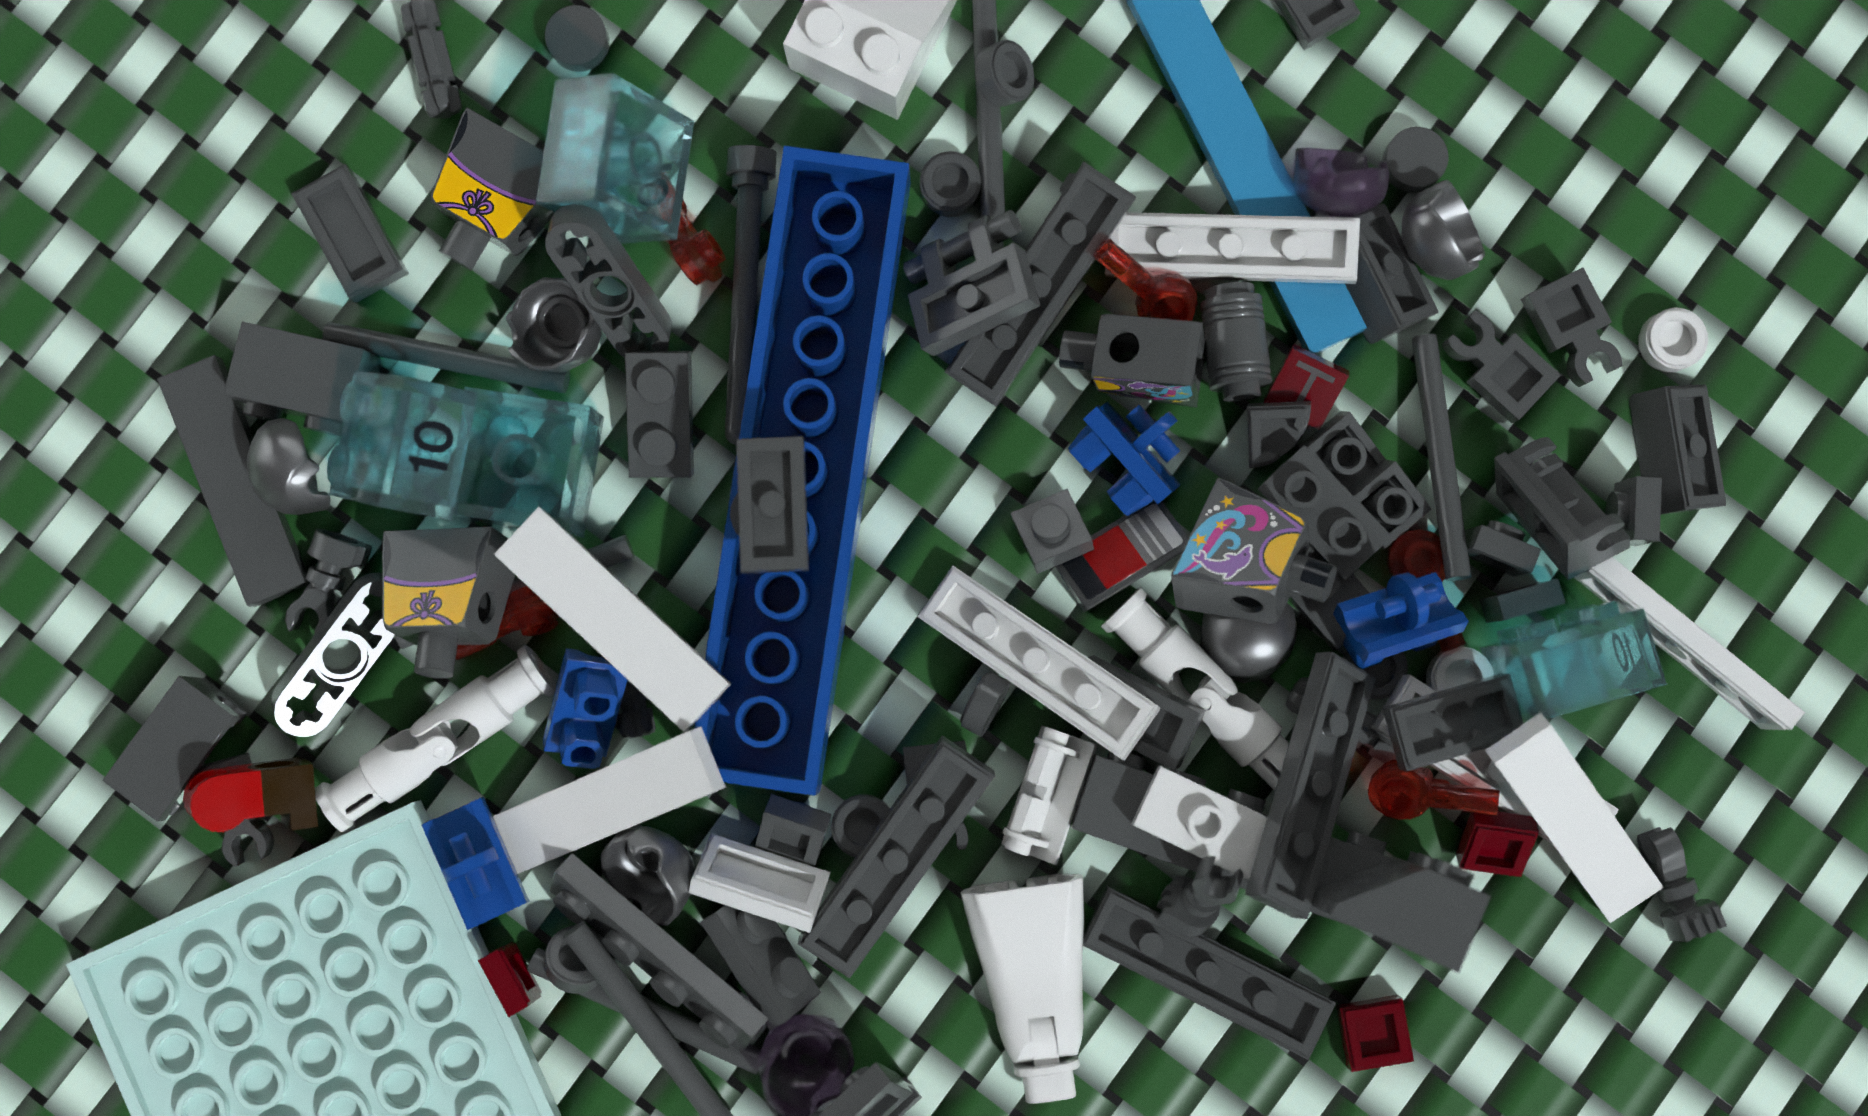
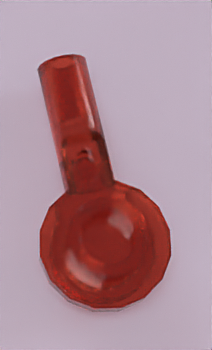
[649,173,726,286]
[1094,239,1198,321]
[1387,529,1466,652]
[456,586,560,660]
[1367,759,1500,820]

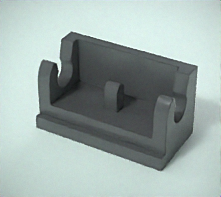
[1494,437,1630,580]
[102,676,248,822]

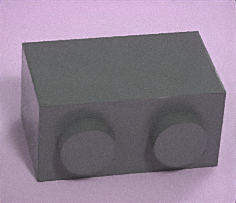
[223,321,382,437]

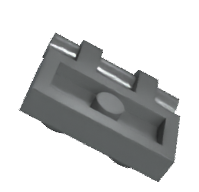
[903,210,1041,356]

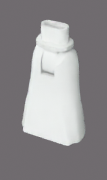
[960,873,1084,1104]

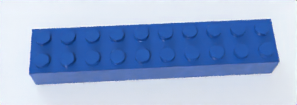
[694,146,911,796]

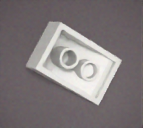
[783,0,957,120]

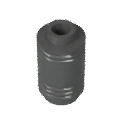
[1200,282,1272,402]

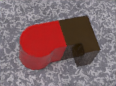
[183,757,318,832]

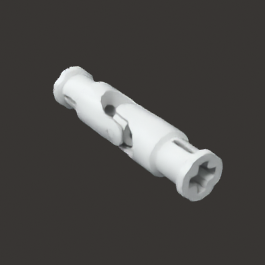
[1101,587,1289,794]
[315,645,556,833]

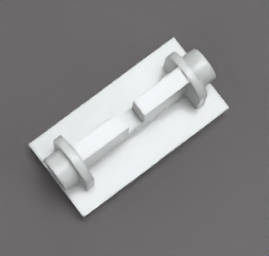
[1001,726,1098,865]

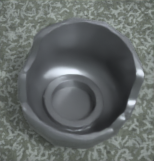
[1402,180,1485,280]
[506,277,601,373]
[247,418,331,515]
[1201,603,1297,683]
[601,825,695,926]

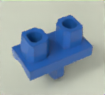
[1068,402,1181,516]
[1333,572,1469,669]
[543,648,628,769]
[421,797,530,930]

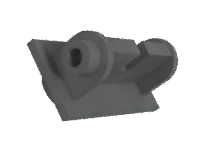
[1257,445,1392,580]

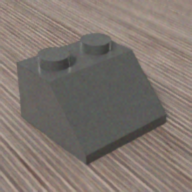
[1312,853,1491,973]

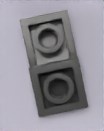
[1295,411,1432,549]

